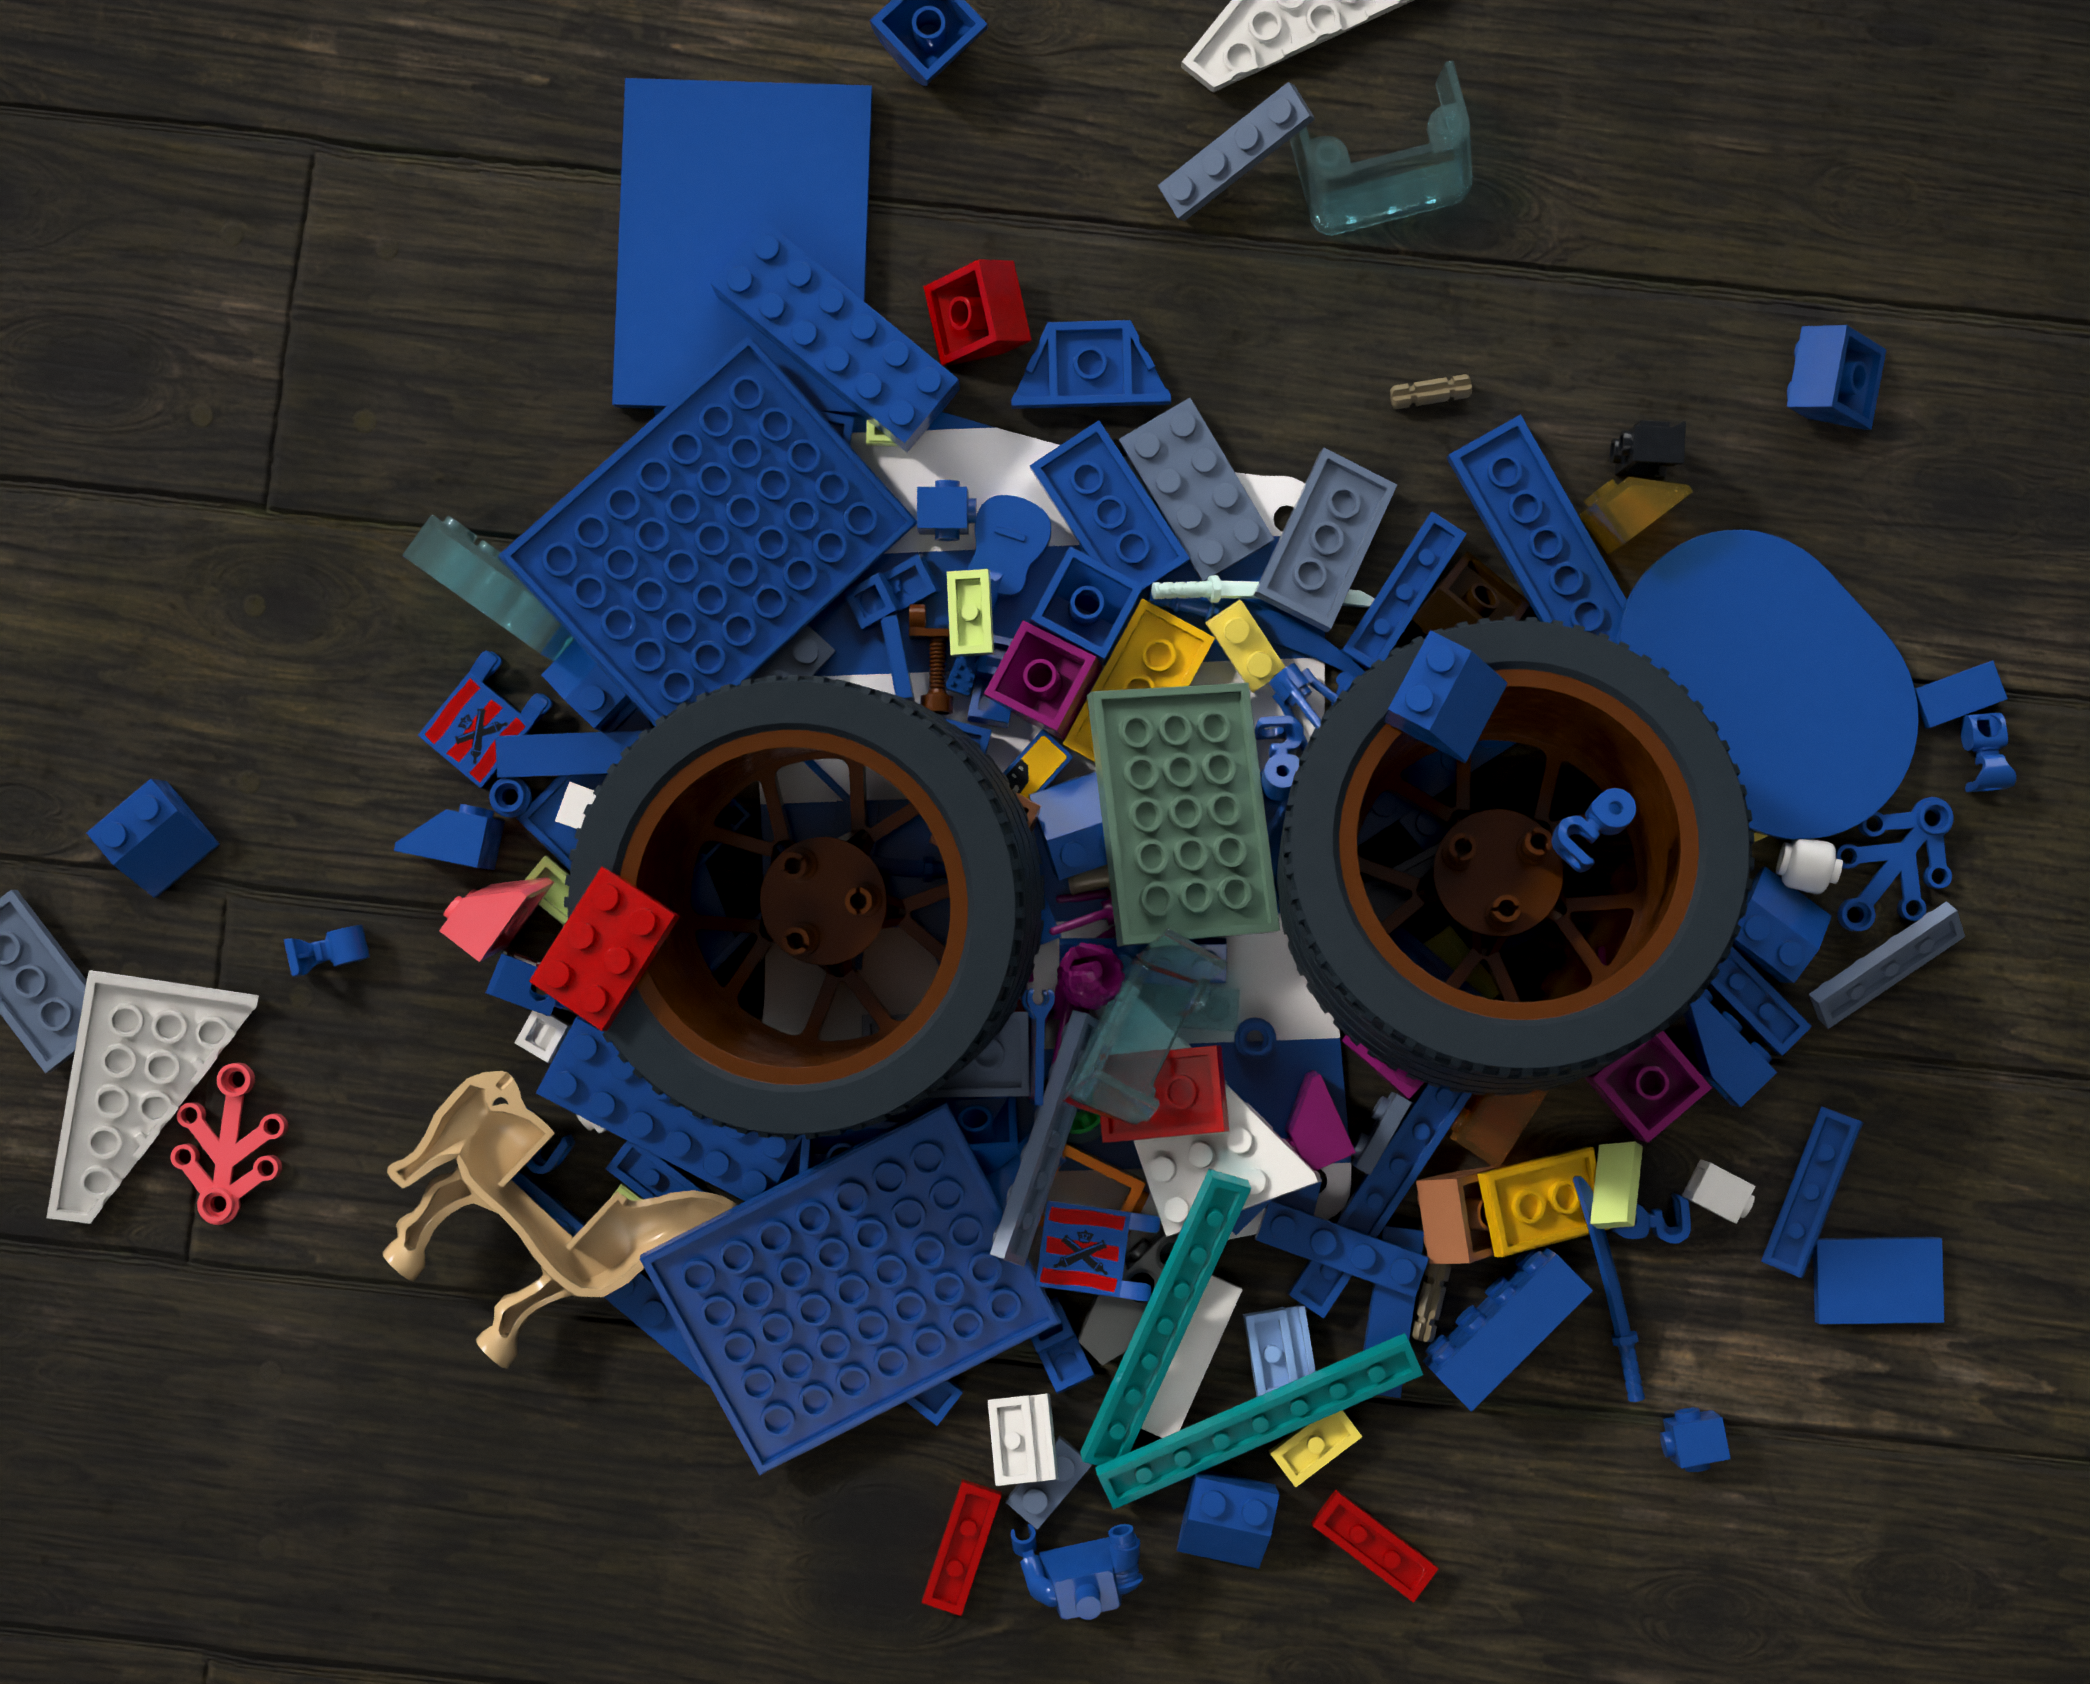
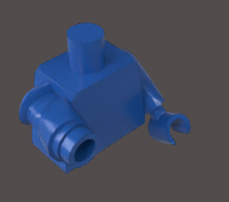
[1011,1524,1143,1620]

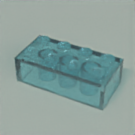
[402,515,573,661]

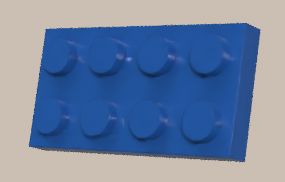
[1029,420,1190,592]

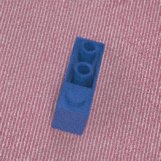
[1683,989,1777,1107]

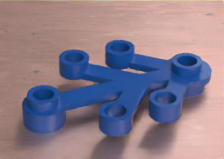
[1835,797,1954,931]

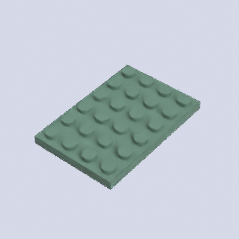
[1087,683,1280,947]

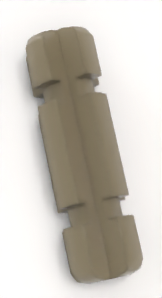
[1390,374,1472,409]
[1411,1263,1451,1342]

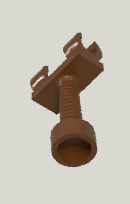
[909,604,953,715]

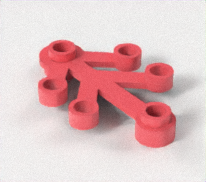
[170,1063,288,1225]

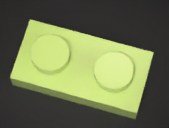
[947,569,994,657]

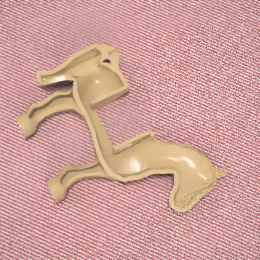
[382,1071,737,1369]

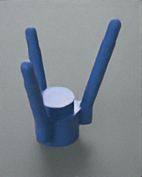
[1269,663,1338,752]

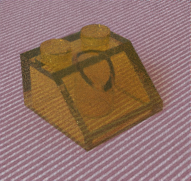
[1578,477,1693,555]

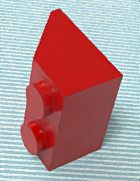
[923,259,1032,366]

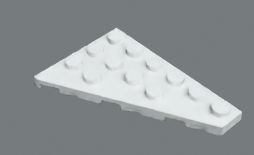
[1181,0,1414,92]
[46,970,259,1224]
[1089,983,1322,1237]

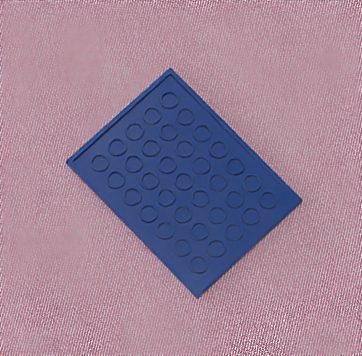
[612,78,873,415]
[498,334,917,726]
[640,1100,1061,1475]

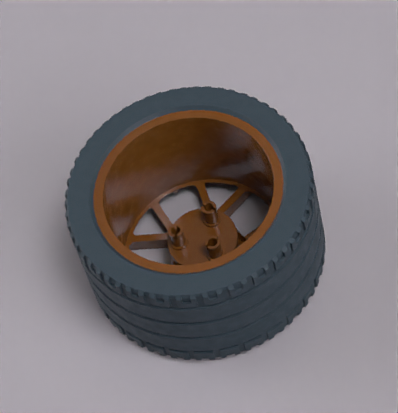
[1277,617,1755,1096]
[564,675,1045,1140]

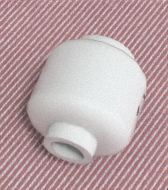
[1776,839,1843,894]

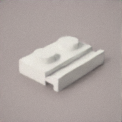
[988,1393,1059,1486]

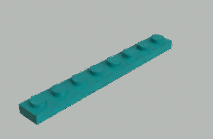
[1080,1169,1252,1466]
[1095,1333,1423,1510]

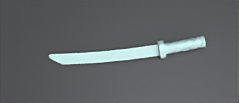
[1151,575,1374,609]

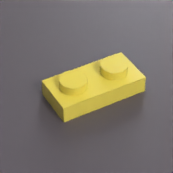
[1205,599,1285,693]
[1269,1410,1362,1488]

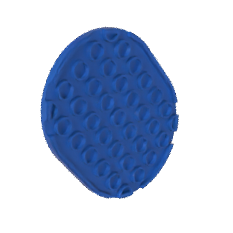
[1616,530,1918,840]

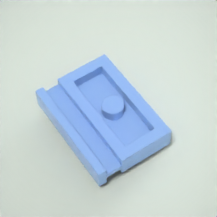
[1243,1304,1316,1397]

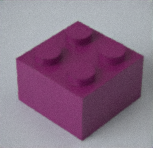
[1585,1031,1712,1143]

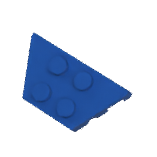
[1011,320,1171,409]

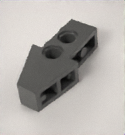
[1078,1221,1179,1366]

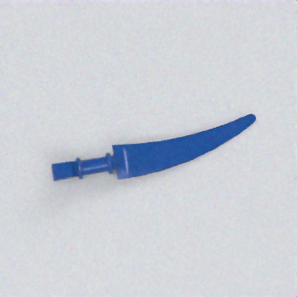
[1147,587,1365,677]

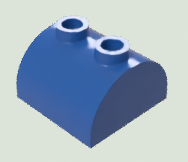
[870,0,988,86]

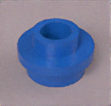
[489,777,532,818]
[1234,1017,1276,1059]

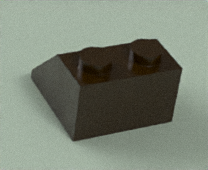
[1412,551,1530,635]

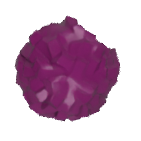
[1057,942,1125,1010]

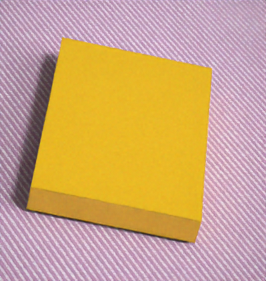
[1477,1147,1610,1257]

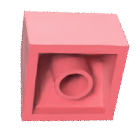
[439,877,554,962]

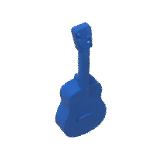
[945,495,1051,697]

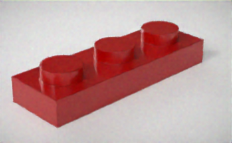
[922,1479,1002,1616]
[1311,1489,1439,1603]

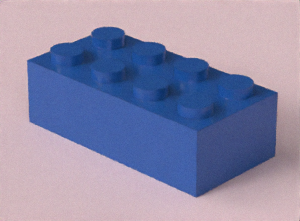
[1423,1246,1593,1412]

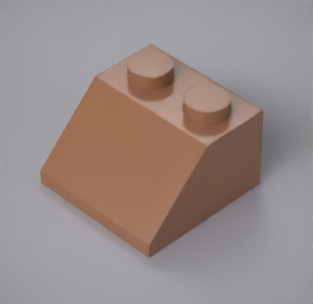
[1416,1165,1506,1264]

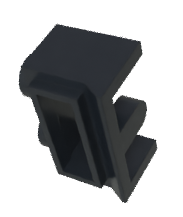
[1609,420,1686,478]

